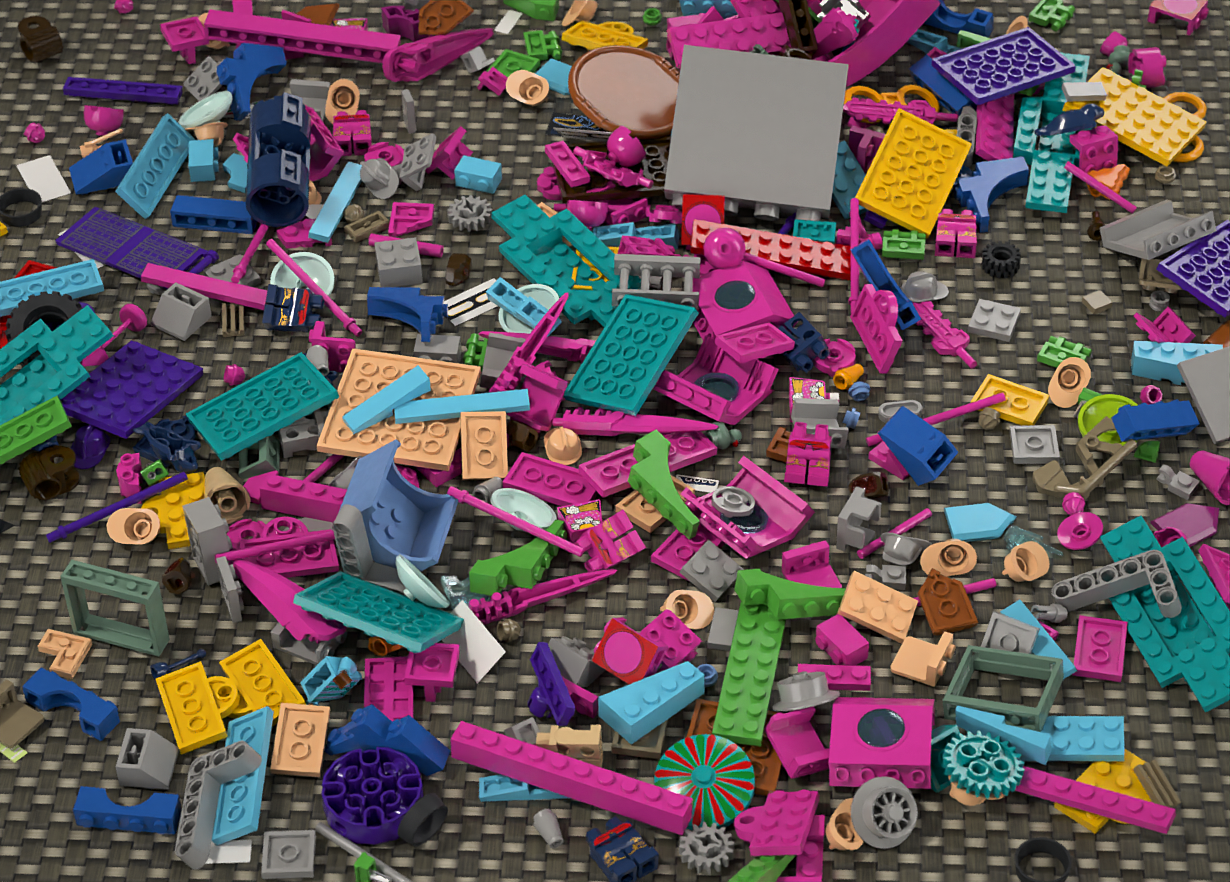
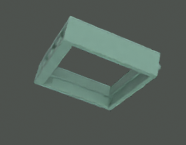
[60,559,170,657]
[943,645,1064,732]

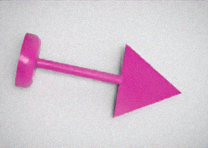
[80,304,147,366]

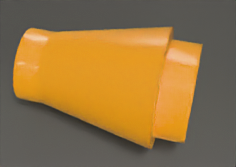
[833,364,864,390]

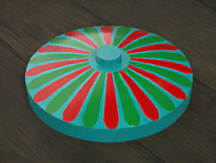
[654,734,755,830]

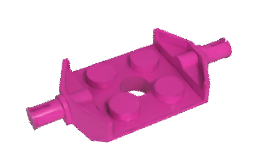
[573,146,654,189]

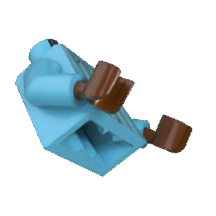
[300,656,362,706]

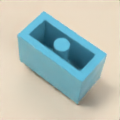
[188,139,219,182]
[454,155,502,194]

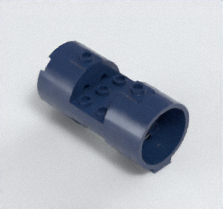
[246,92,311,227]

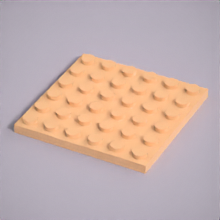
[316,348,481,471]

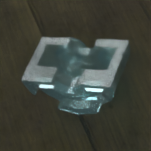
[441,576,491,610]

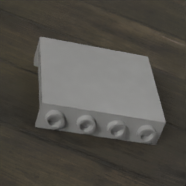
[1100,200,1216,260]

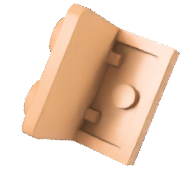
[891,631,956,687]

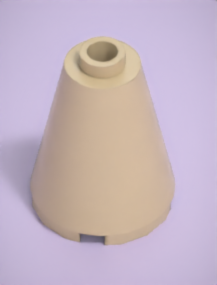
[204,467,250,523]

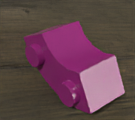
[381,6,432,42]

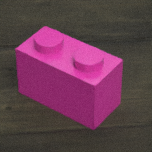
[815,614,869,666]

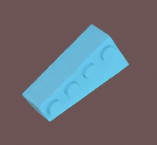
[1131,341,1223,385]
[598,661,705,745]

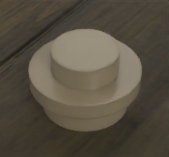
[1155,165,1176,184]

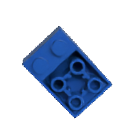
[69,139,133,195]
[878,406,958,486]

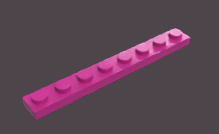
[1015,766,1176,834]

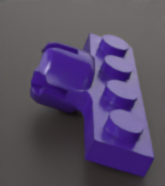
[527,642,575,726]

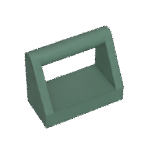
[239,434,280,479]

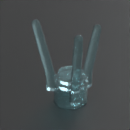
[1004,525,1063,556]

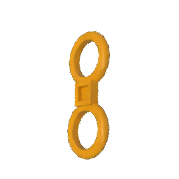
[844,85,940,124]
[1164,92,1207,163]

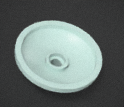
[179,91,233,129]
[270,252,335,296]
[499,284,560,334]
[491,488,557,532]
[396,554,450,608]

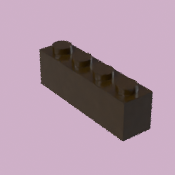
[778,0,818,59]

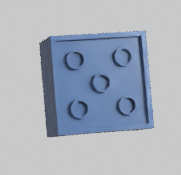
[339,439,458,571]

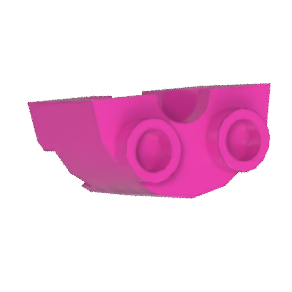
[116,453,143,504]

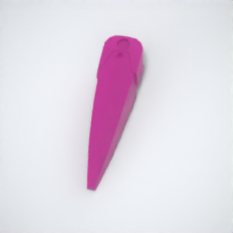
[812,7,858,59]
[383,28,493,82]
[228,559,347,643]

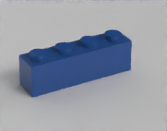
[909,54,977,118]
[170,195,258,234]
[1111,399,1200,442]

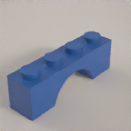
[924,0,993,38]
[22,667,120,741]
[73,786,182,834]

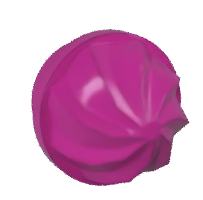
[114,0,133,14]
[24,122,45,143]
[224,364,245,386]
[1140,385,1162,405]
[1062,492,1085,515]

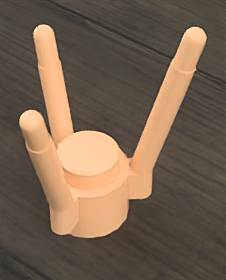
[80,129,123,159]

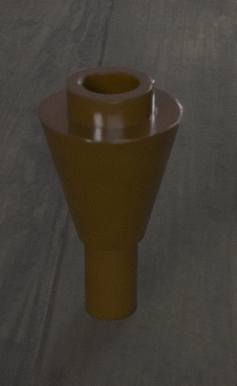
[1087,211,1105,241]

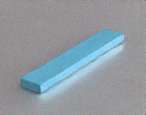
[308,161,362,243]
[394,389,530,424]

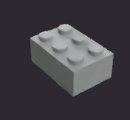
[182,497,233,585]

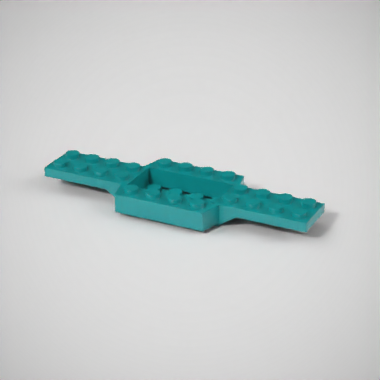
[1013,52,1094,213]

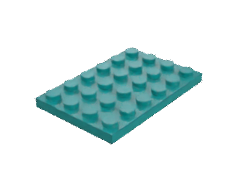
[563,294,699,416]
[186,352,339,461]
[293,571,464,653]

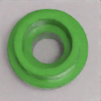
[643,8,662,26]

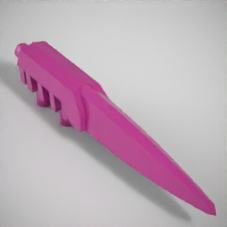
[489,293,569,393]
[478,331,596,364]
[553,407,719,436]
[468,569,617,625]

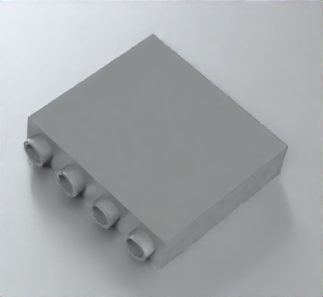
[664,45,849,221]

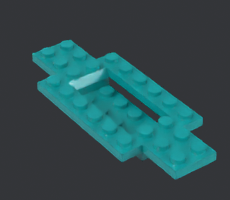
[492,194,641,328]
[0,305,114,425]
[1100,515,1230,713]

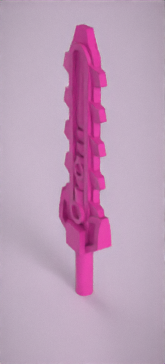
[843,97,958,124]
[912,301,977,369]

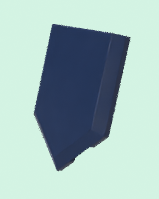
[133,416,196,467]

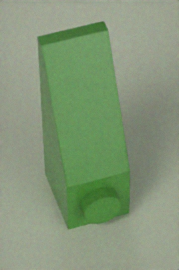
[503,0,559,21]

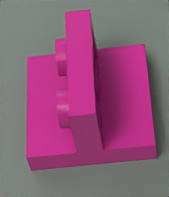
[160,16,210,64]
[425,126,473,180]
[849,126,886,174]
[404,643,460,702]

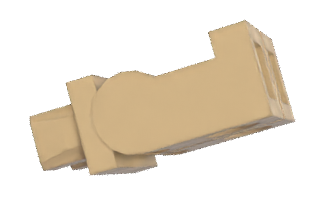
[536,725,603,768]

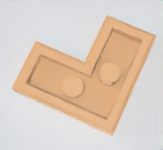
[38,629,92,679]

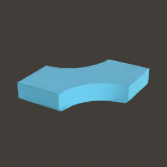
[222,153,248,193]

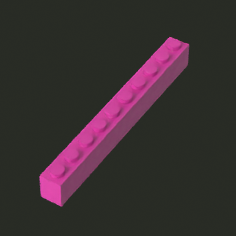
[204,9,401,63]
[451,721,693,836]

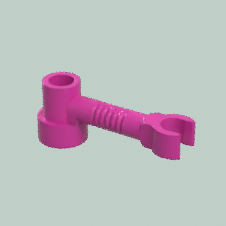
[849,212,883,250]

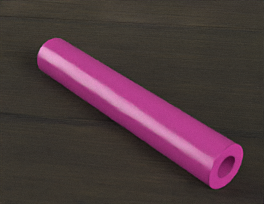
[368,233,444,258]

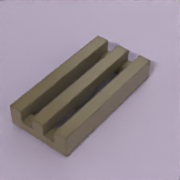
[344,211,390,243]
[222,302,245,337]
[1133,760,1181,808]

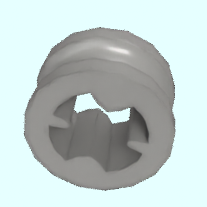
[1149,291,1170,311]

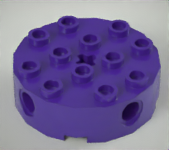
[321,747,424,845]

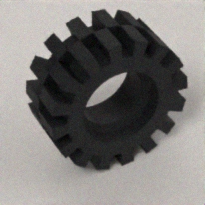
[982,241,1021,278]

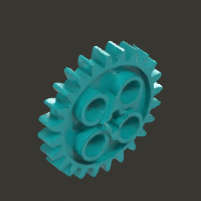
[942,731,1025,799]

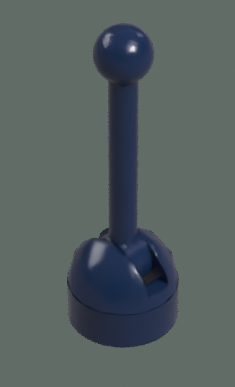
[150,649,206,681]

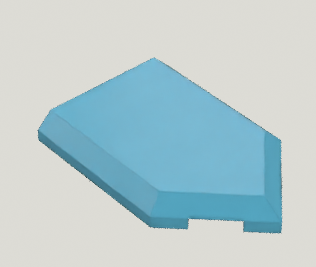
[535,58,572,95]
[944,503,1017,542]

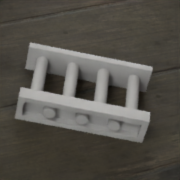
[612,254,701,310]

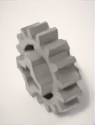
[447,195,492,232]
[679,822,734,874]

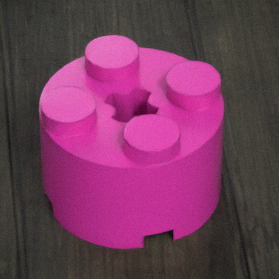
[1128,47,1166,88]

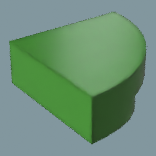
[1134,441,1160,463]

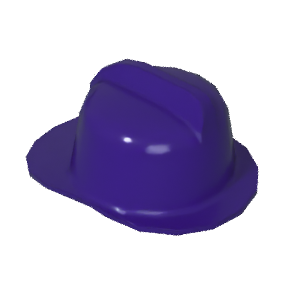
[71,425,111,469]

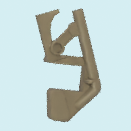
[1032,416,1137,500]

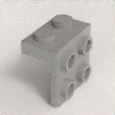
[184,56,222,101]
[399,133,436,191]

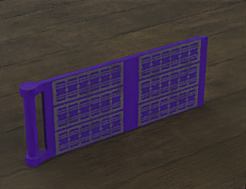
[55,207,219,289]

